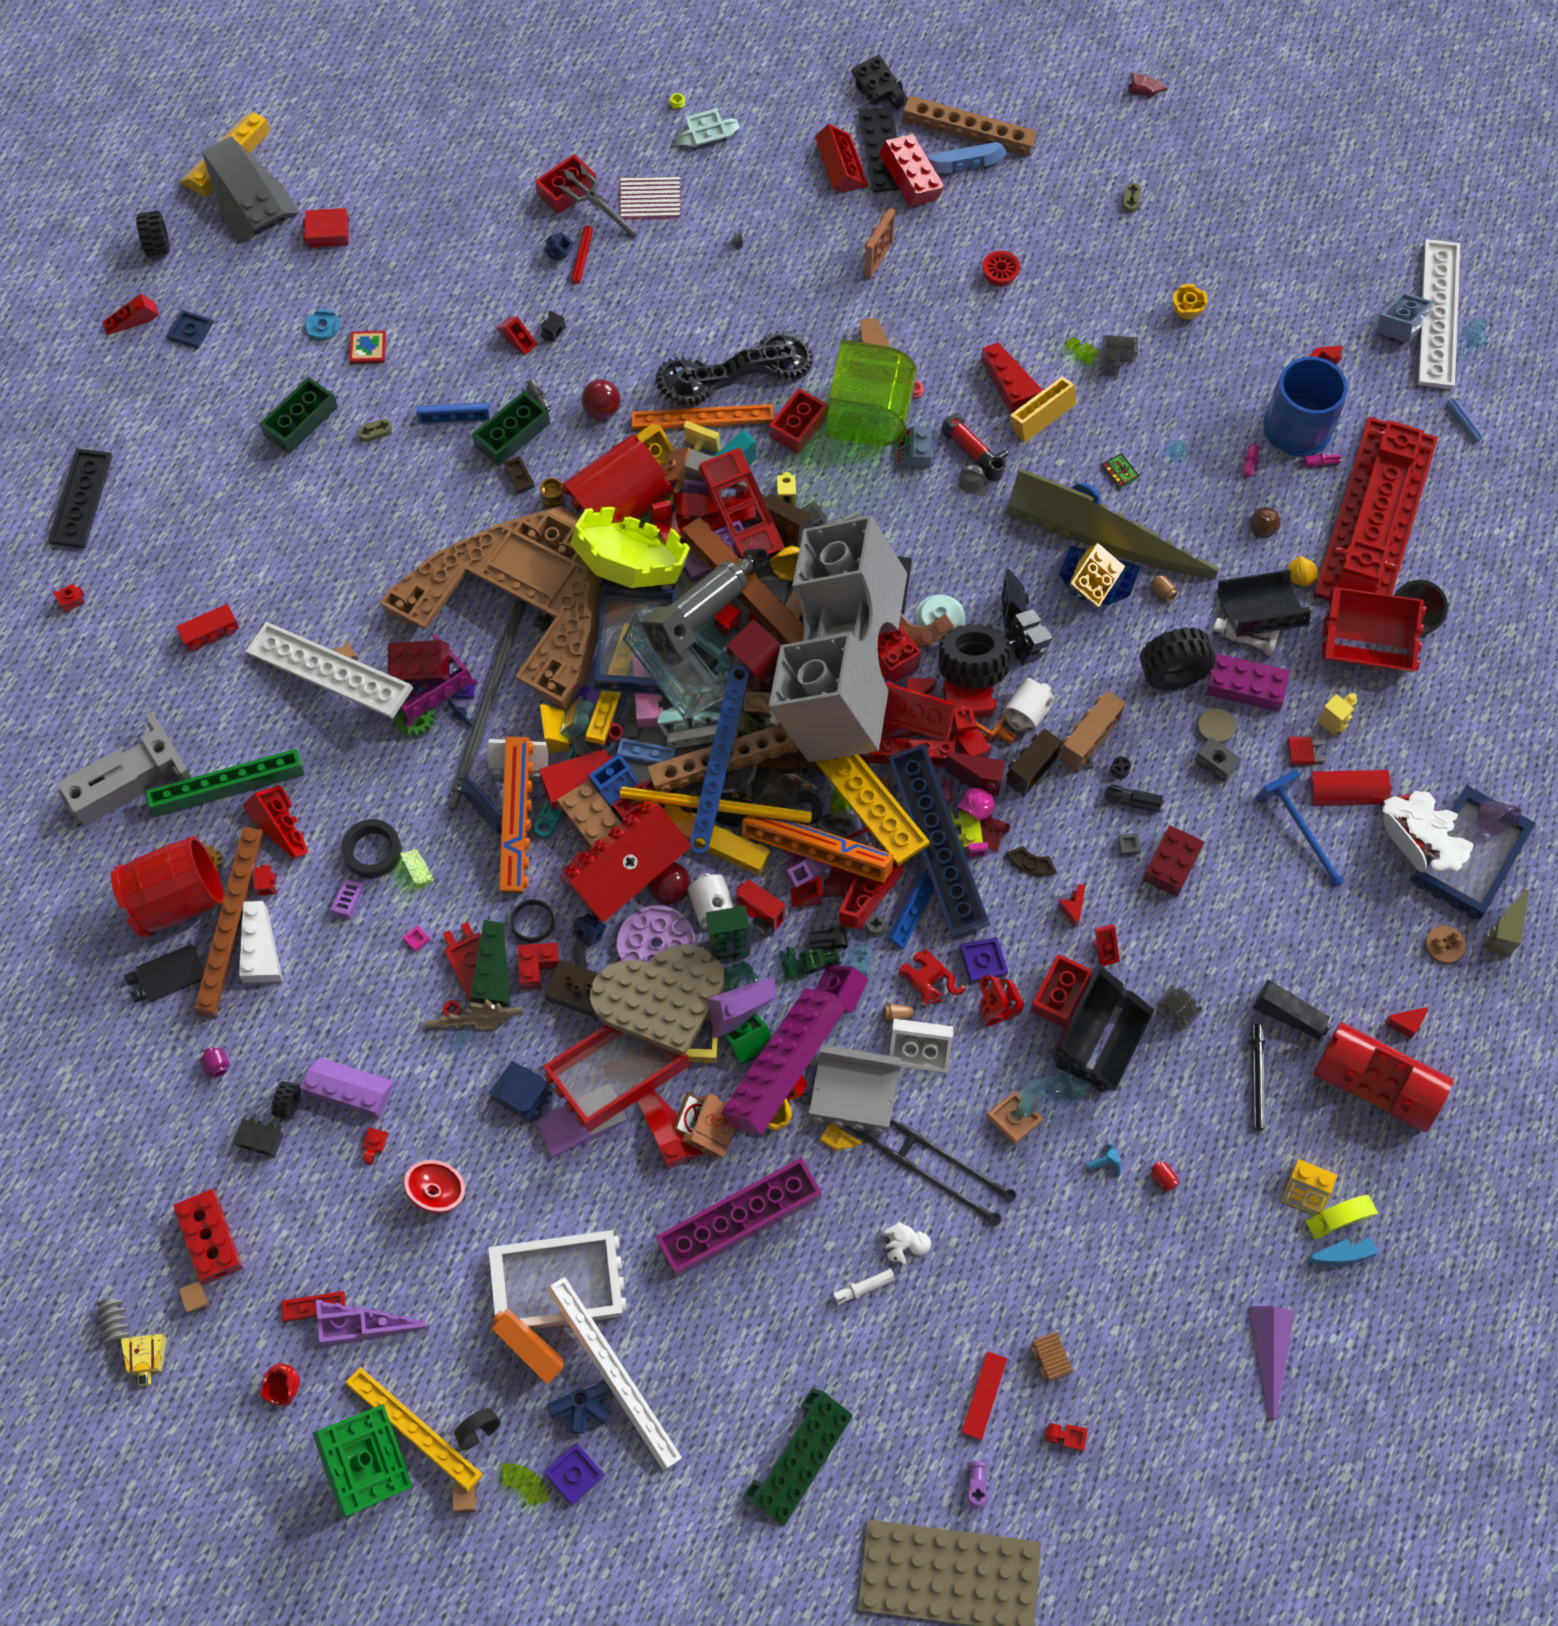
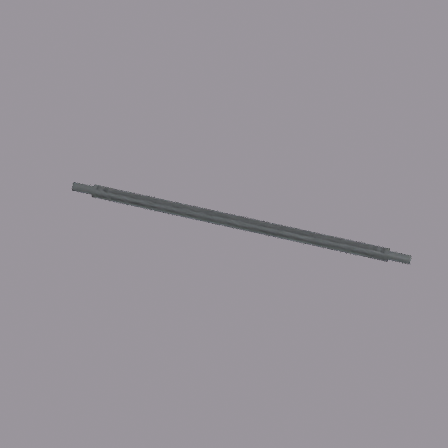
[448,598,526,811]

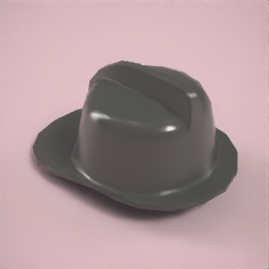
[958,464,988,496]

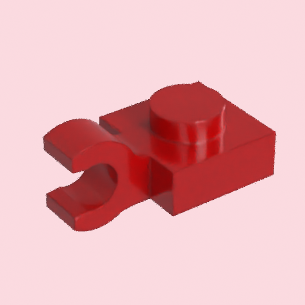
[362,1127,389,1165]

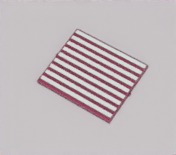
[619,176,682,220]

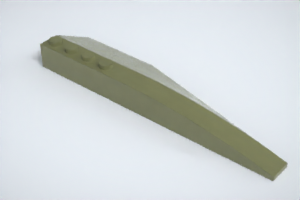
[1007,468,1220,579]

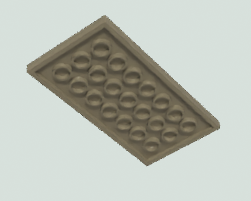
[858,1520,1041,1626]

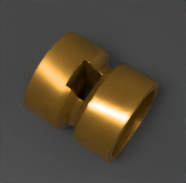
[540,478,565,509]

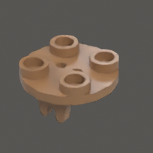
[1425,926,1466,964]

